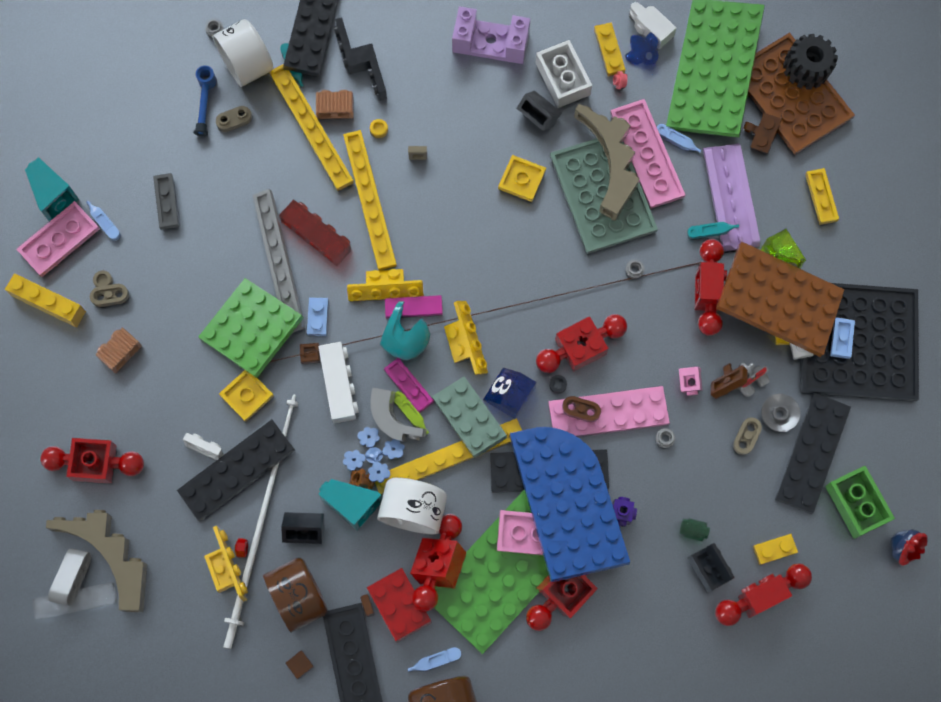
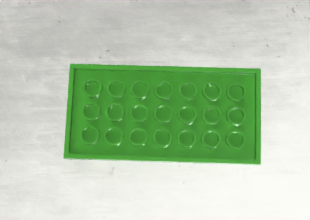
[666,0,765,138]
[434,489,549,654]

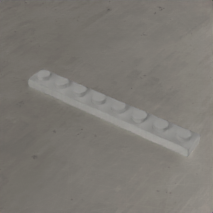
[253,189,305,332]

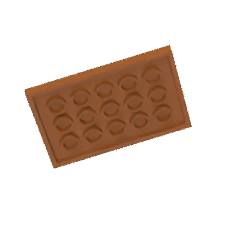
[748,32,855,155]
[716,242,844,357]

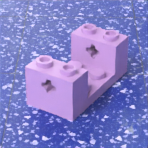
[452,6,530,64]

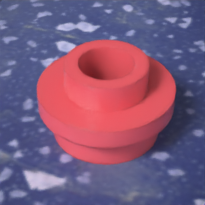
[613,71,628,90]

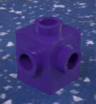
[612,497,637,527]

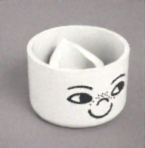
[212,19,273,87]
[377,478,447,535]

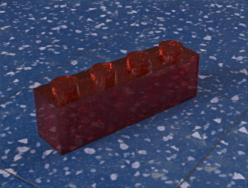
[279,199,352,266]

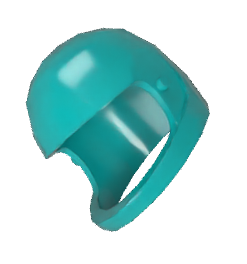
[380,301,431,360]

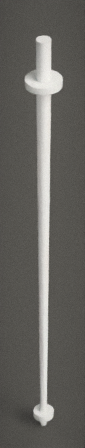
[224,394,298,649]

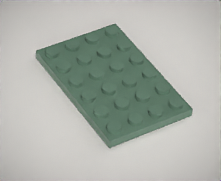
[550,138,658,254]

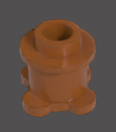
[349,469,374,490]

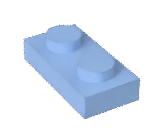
[307,297,329,336]
[830,317,855,359]

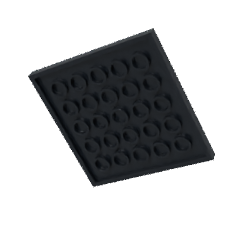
[801,283,919,401]

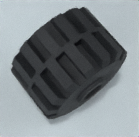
[783,34,838,90]

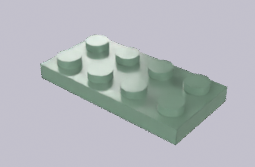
[432,377,507,459]

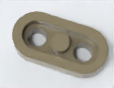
[216,106,252,132]
[90,284,129,307]
[733,417,762,455]

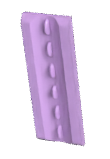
[703,143,760,252]

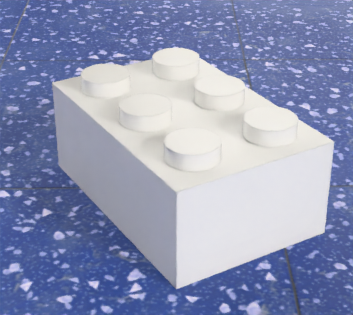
[535,40,592,108]

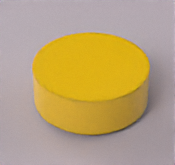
[370,119,388,138]

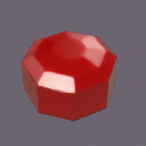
[234,538,249,558]

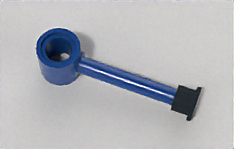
[193,65,217,136]

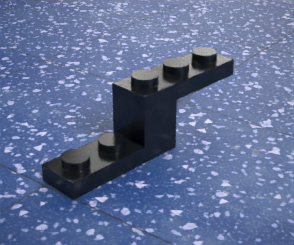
[333,17,387,101]

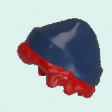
[891,529,928,566]

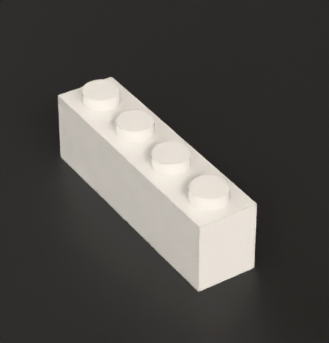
[318,342,359,424]

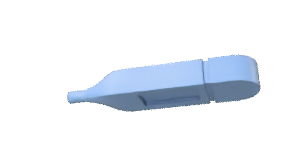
[657,124,701,153]
[86,201,121,241]
[408,647,461,672]

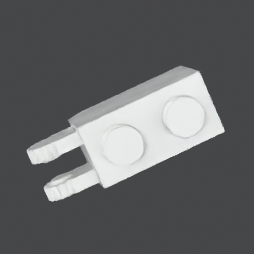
[629,2,677,49]

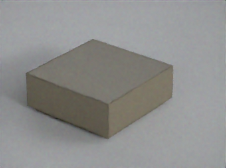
[408,146,427,160]

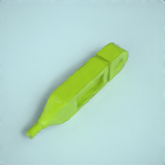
[394,391,429,435]

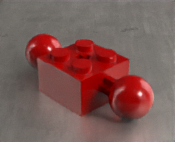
[694,239,727,336]
[536,314,627,373]
[40,438,144,484]
[410,514,467,612]
[715,563,812,626]
[526,574,598,631]

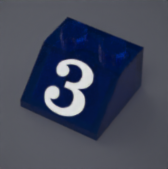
[483,368,537,419]

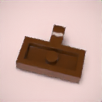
[743,113,782,154]
[711,363,748,399]

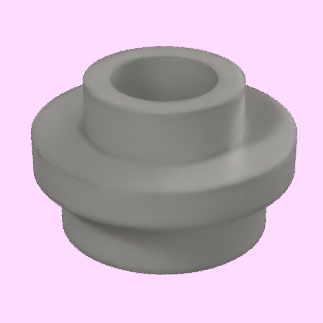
[205,19,224,37]
[626,260,645,278]
[656,429,675,448]

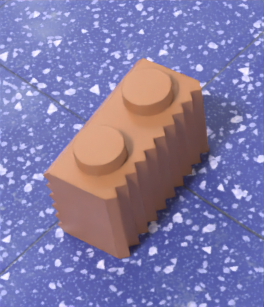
[316,90,354,119]
[96,327,142,374]

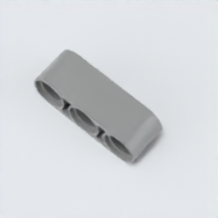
[48,548,91,606]

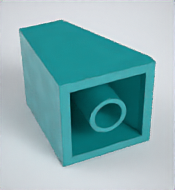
[25,157,79,222]
[318,479,382,531]

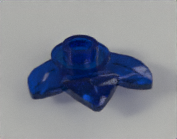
[625,32,659,65]

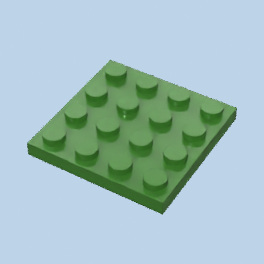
[198,278,304,378]

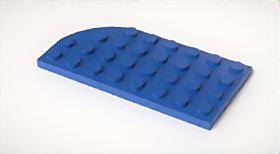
[509,427,630,582]

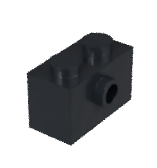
[516,90,562,131]
[281,512,325,544]

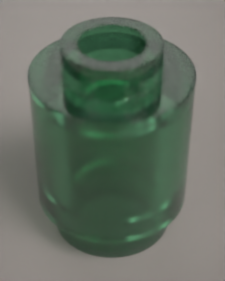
[679,518,710,542]

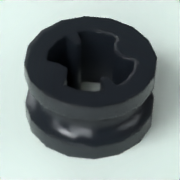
[549,375,567,394]

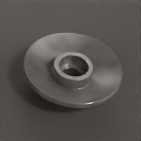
[761,394,800,432]

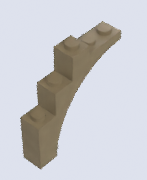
[574,104,640,221]
[46,510,147,612]

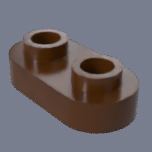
[562,396,601,422]

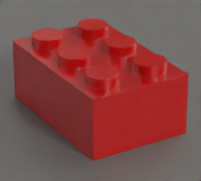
[366,568,432,643]

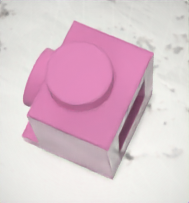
[679,367,703,396]

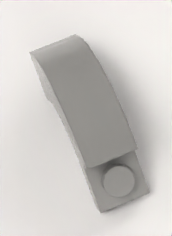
[371,388,427,441]

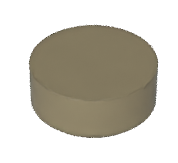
[93,270,113,287]

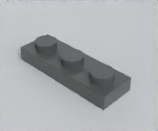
[153,173,179,230]

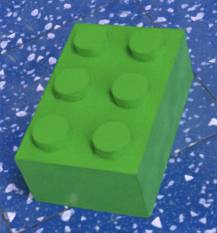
[825,466,895,539]

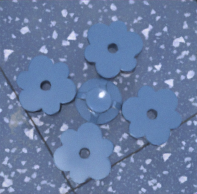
[343,427,405,483]

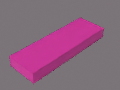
[385,295,443,319]
[384,358,434,413]

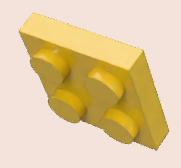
[498,155,546,202]
[219,370,274,422]

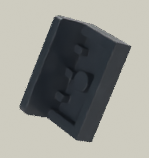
[688,543,735,593]

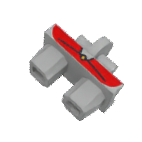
[735,363,770,397]

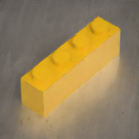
[5,273,86,328]

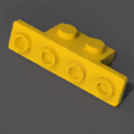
[347,269,424,301]
[444,301,488,375]
[204,525,248,602]

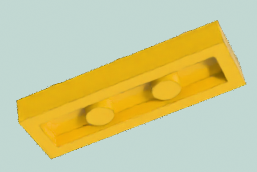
[594,22,626,77]
[805,168,839,225]

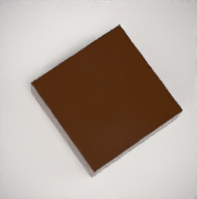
[300,343,320,364]
[360,594,375,617]
[285,650,314,679]

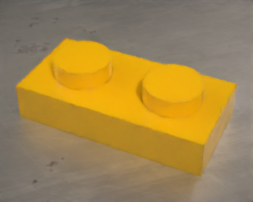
[753,534,798,565]

